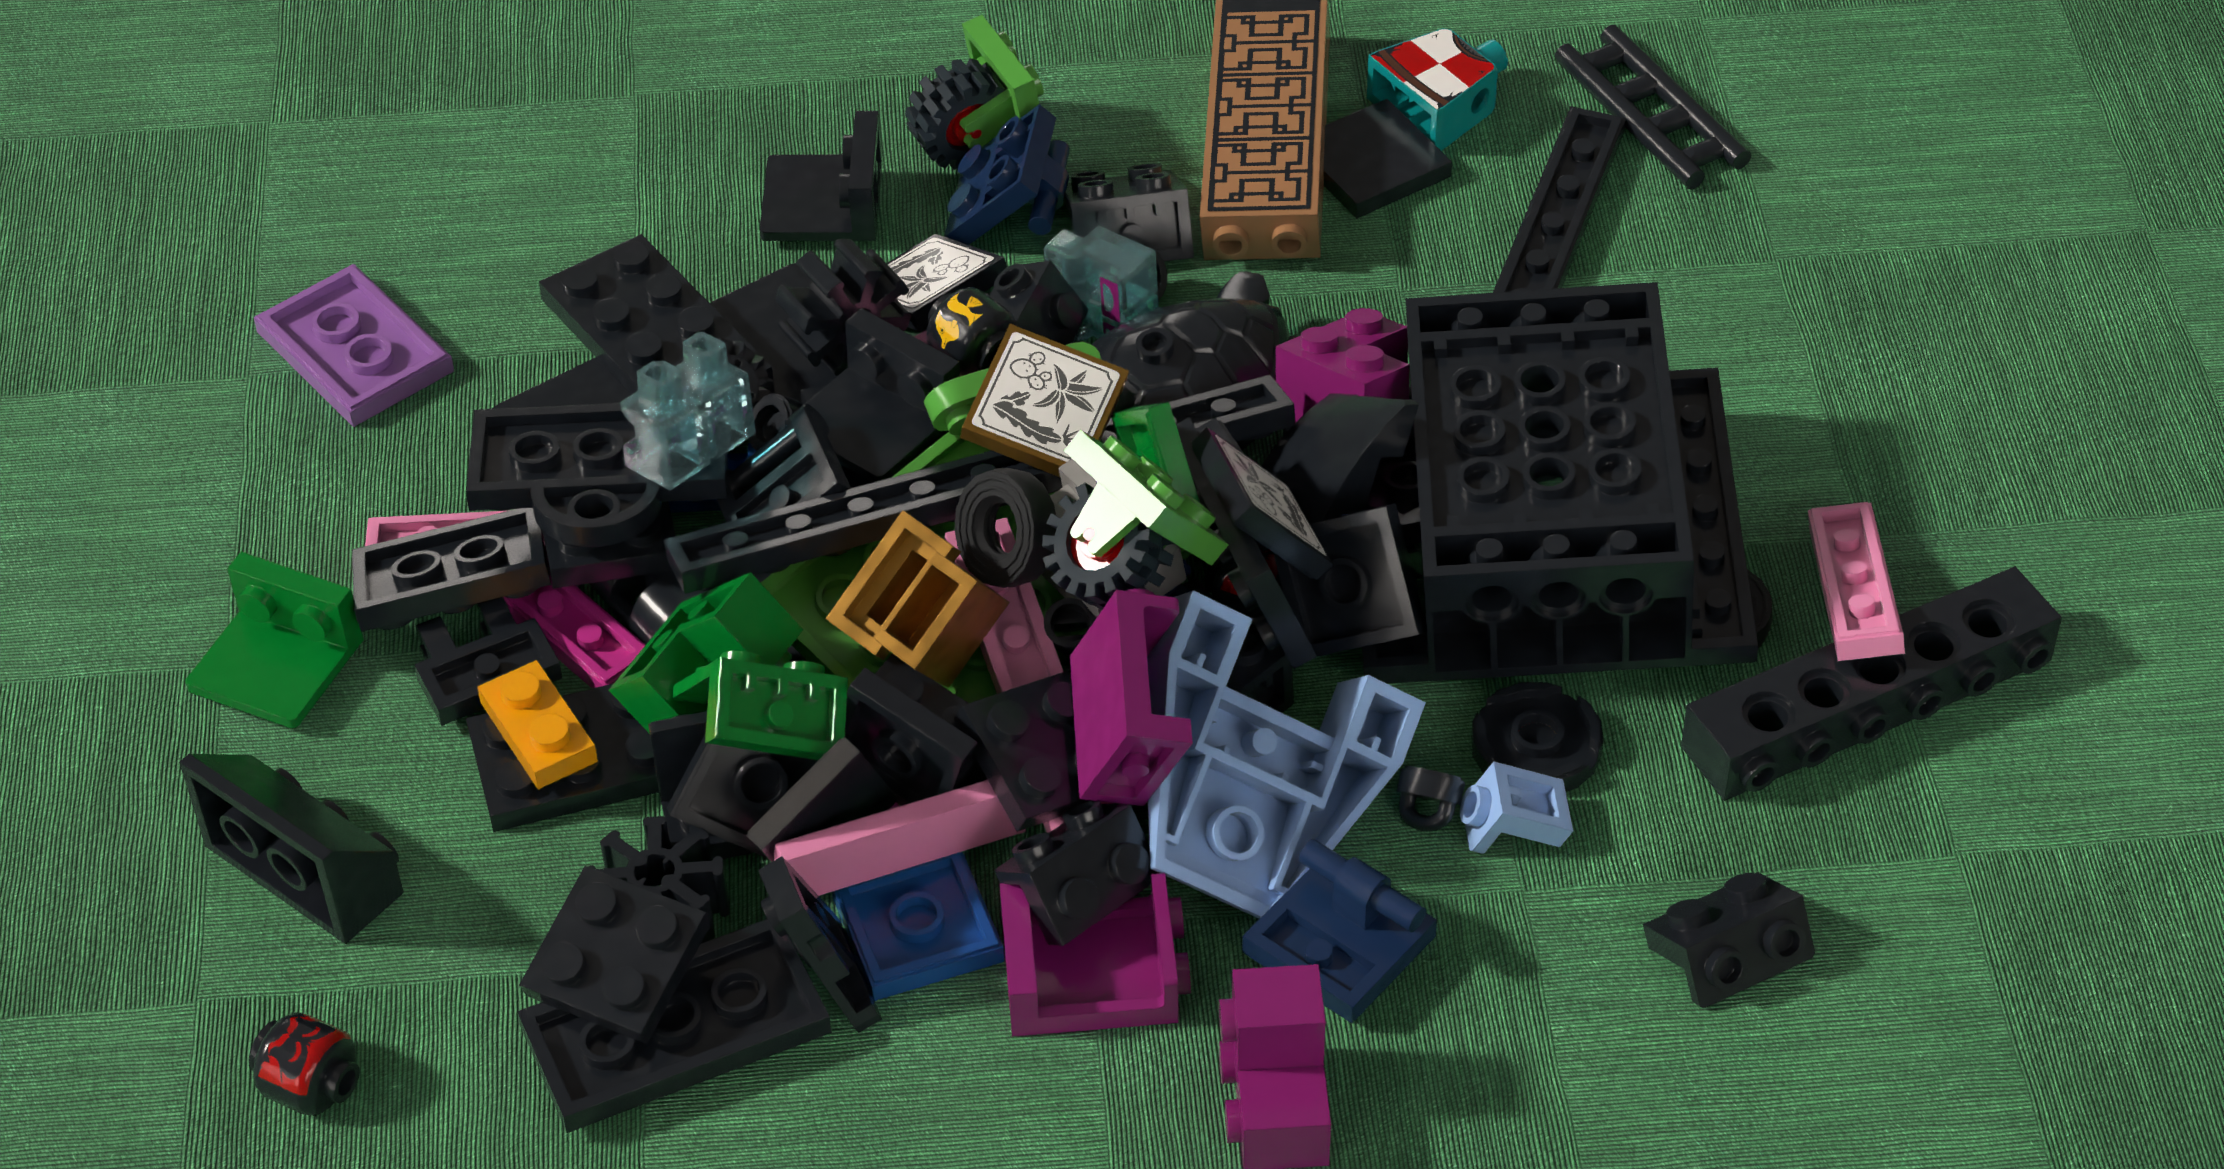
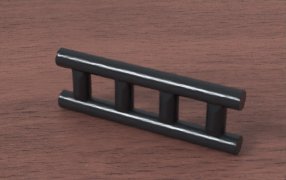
[1554,25,1751,190]

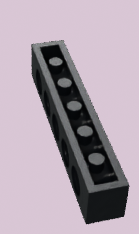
[1681,566,2062,801]

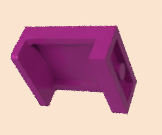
[1070,589,1193,806]
[1000,873,1191,1037]

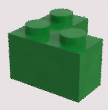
[608,572,803,734]

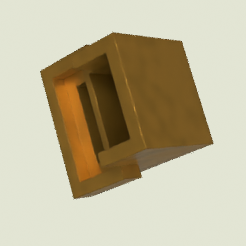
[825,510,1010,688]

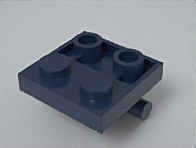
[944,104,1070,245]
[1242,839,1437,1023]

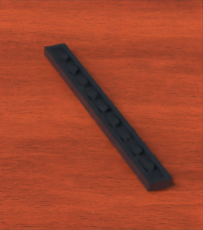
[664,375,1296,594]

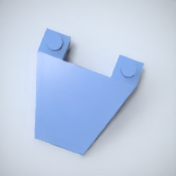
[1147,590,1426,919]

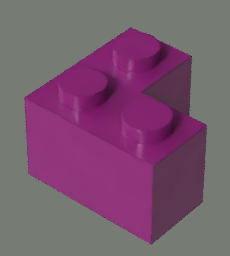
[1276,308,1409,422]
[1219,964,1331,1169]

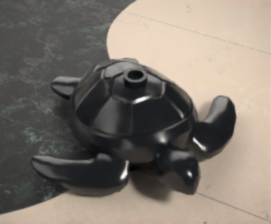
[1072,272,1298,490]

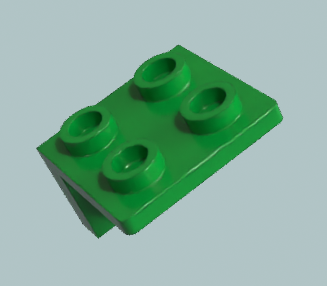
[185,551,364,729]
[673,651,848,760]

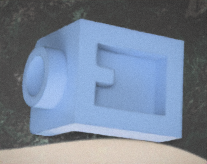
[1460,761,1573,854]

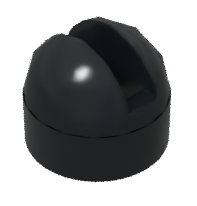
[1044,598,1096,655]

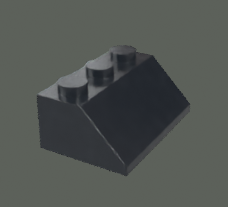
[179,753,404,944]

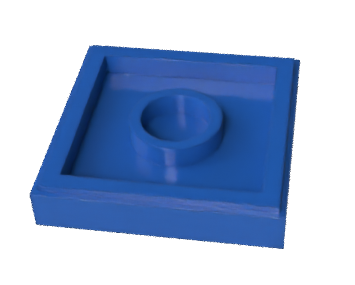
[832,852,1005,1001]

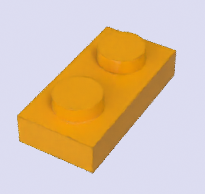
[477,660,598,790]

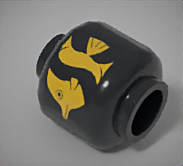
[926,287,1018,376]

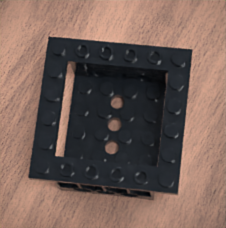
[1362,282,1758,684]

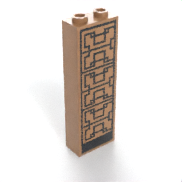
[1200,0,1330,260]

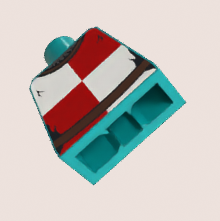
[1367,28,1508,151]

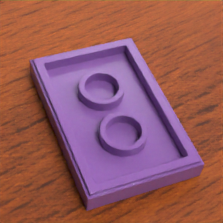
[253,264,454,427]

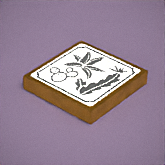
[960,324,1129,477]

